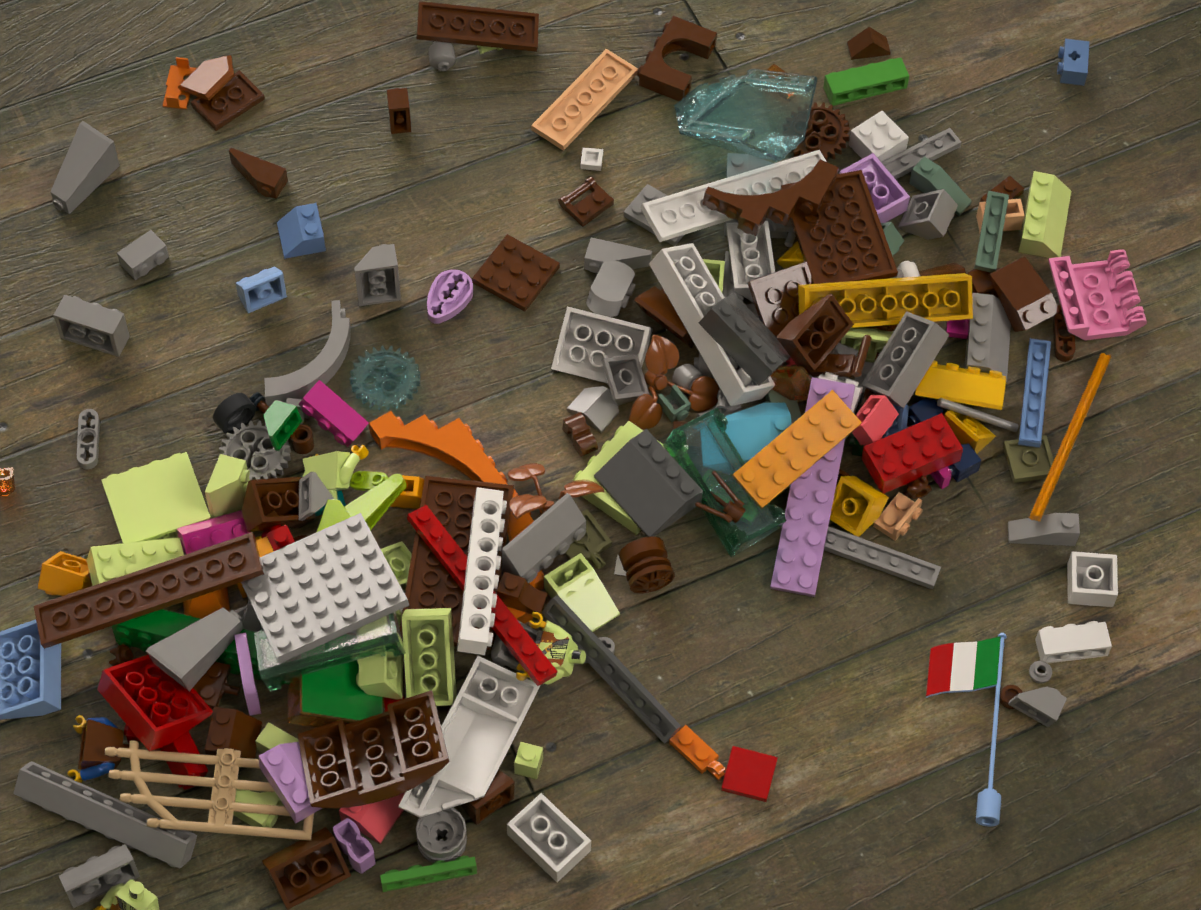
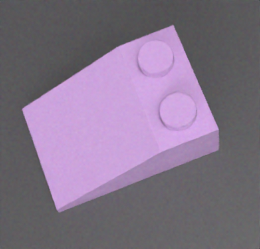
[839,153,910,223]

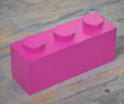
[298,380,369,447]
[177,510,251,554]

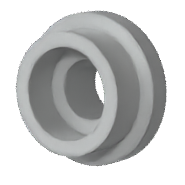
[1029,661,1052,683]

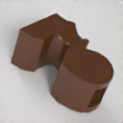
[562,412,598,457]

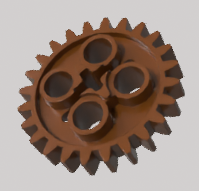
[783,102,850,162]

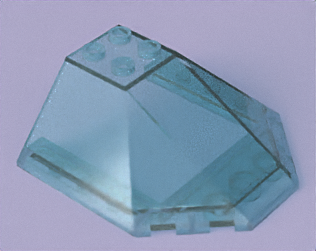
[674,69,817,162]

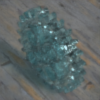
[350,346,421,411]

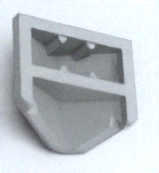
[567,386,619,433]

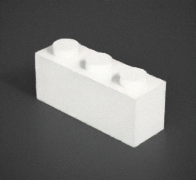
[1035,621,1112,663]

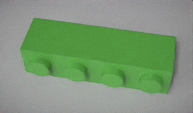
[823,57,909,106]

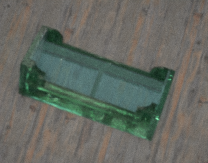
[663,408,787,558]

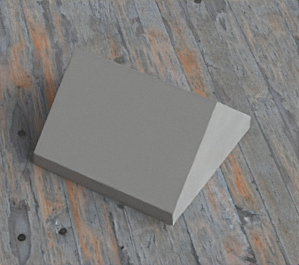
[601,355,649,406]

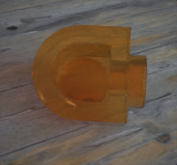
[0,467,15,496]

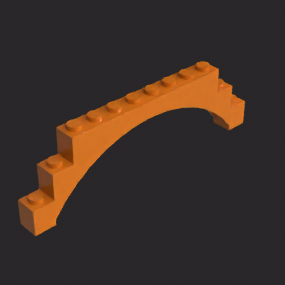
[369,411,544,624]

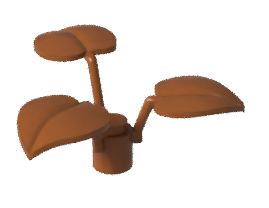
[628,335,720,430]
[508,463,604,519]

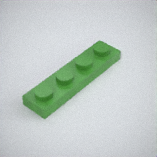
[380,856,477,892]

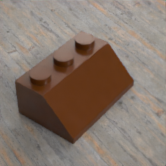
[635,286,695,348]
[242,477,316,532]
[262,827,351,910]

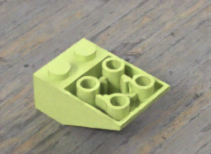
[544,553,620,632]

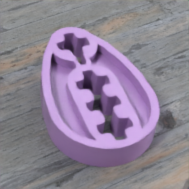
[427,270,473,324]

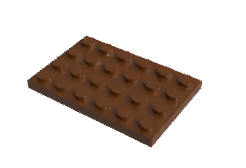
[780,170,898,284]

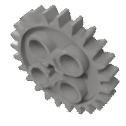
[219,420,291,480]

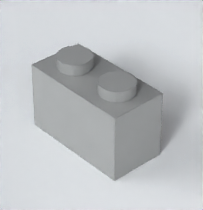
[117,230,169,280]

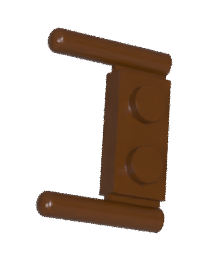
[801,335,872,377]

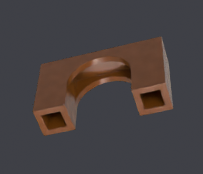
[637,16,717,103]

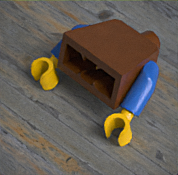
[67,715,130,783]

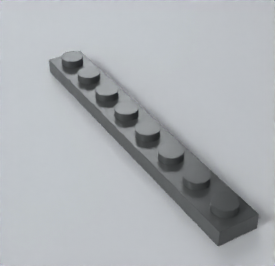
[542,595,682,744]

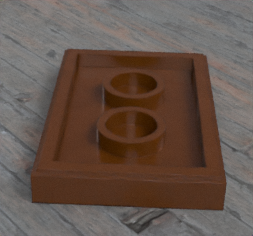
[191,70,265,131]

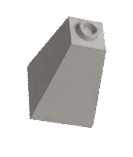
[51,121,120,214]
[146,608,244,691]

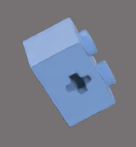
[1057,39,1089,86]

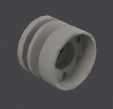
[416,808,467,863]

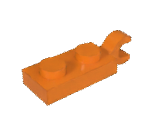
[669,725,726,780]

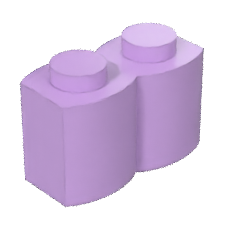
[333,818,376,874]

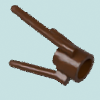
[695,471,746,523]

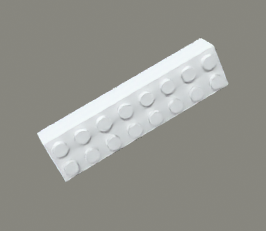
[649,243,775,406]

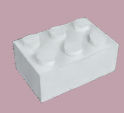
[507,793,591,882]

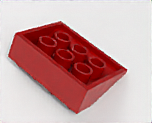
[97,655,213,752]

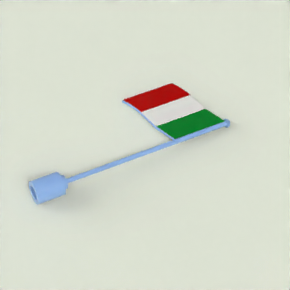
[926,633,1007,827]

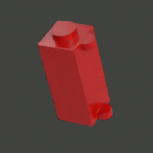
[160,731,208,790]

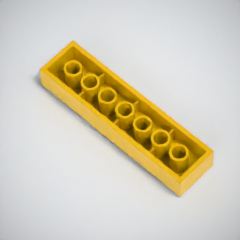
[798,273,973,328]

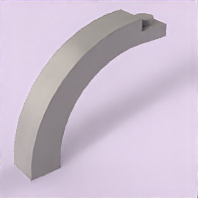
[264,300,351,407]

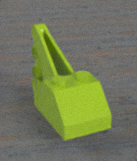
[316,471,407,533]

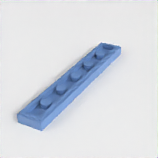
[1018,338,1051,448]

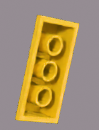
[915,360,1006,410]

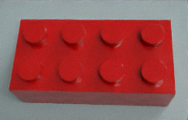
[862,413,963,494]

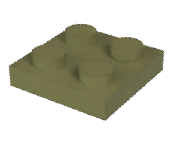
[1003,435,1054,483]

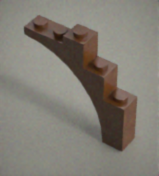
[702,159,839,236]

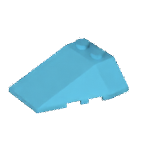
[700,402,792,486]

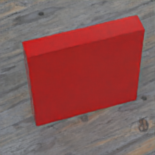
[721,746,778,802]

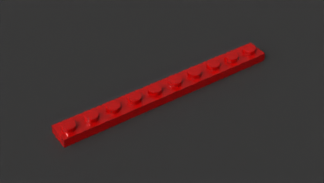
[407,505,558,686]

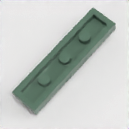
[974,191,1009,272]

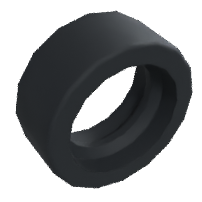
[213,393,256,434]

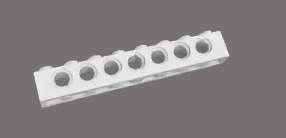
[457,487,507,655]

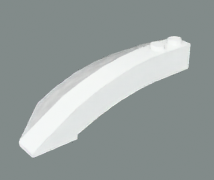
[398,656,540,818]

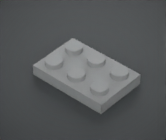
[624,184,684,246]

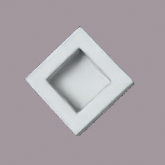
[581,147,603,171]

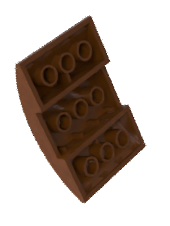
[297,690,450,808]

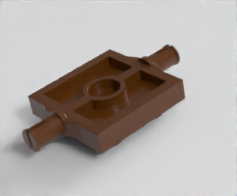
[193,662,241,709]

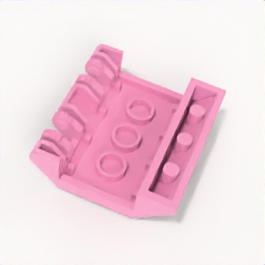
[1048,250,1147,340]

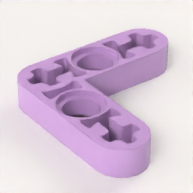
[234,632,261,716]

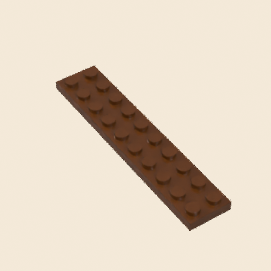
[34,532,264,649]

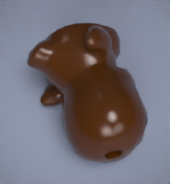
[903,476,932,499]

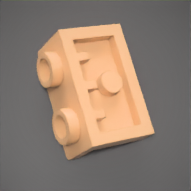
[873,492,923,541]

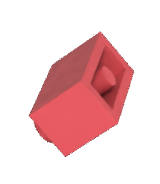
[852,395,899,445]

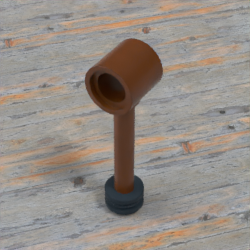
[249,392,314,454]

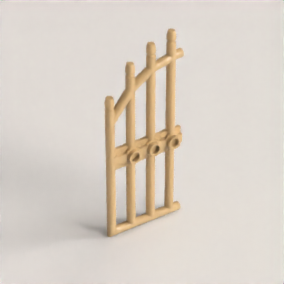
[105,741,314,840]

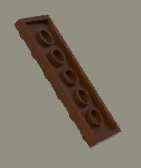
[416,1,539,52]

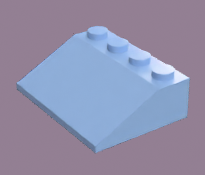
[0,619,61,720]

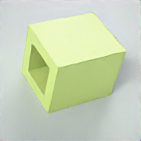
[514,742,543,779]

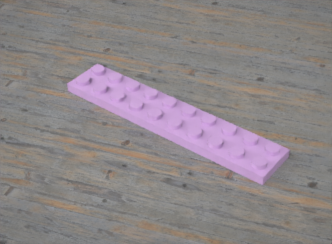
[770,377,855,597]

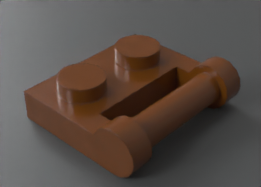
[558,176,614,227]

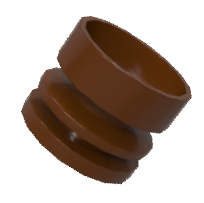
[619,536,675,594]

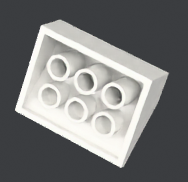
[551,306,653,383]

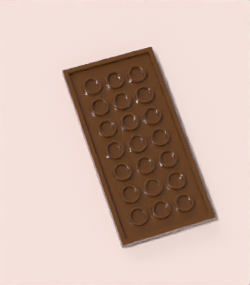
[398,476,514,650]

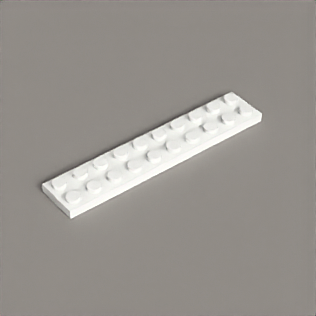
[641,150,827,242]

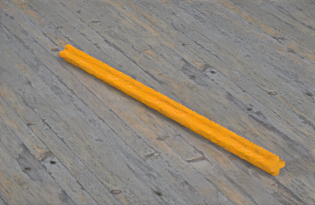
[1029,353,1111,521]

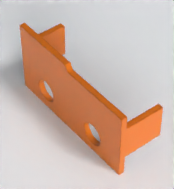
[162,57,197,109]

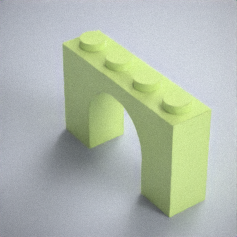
[233,722,299,828]

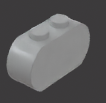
[586,261,636,317]

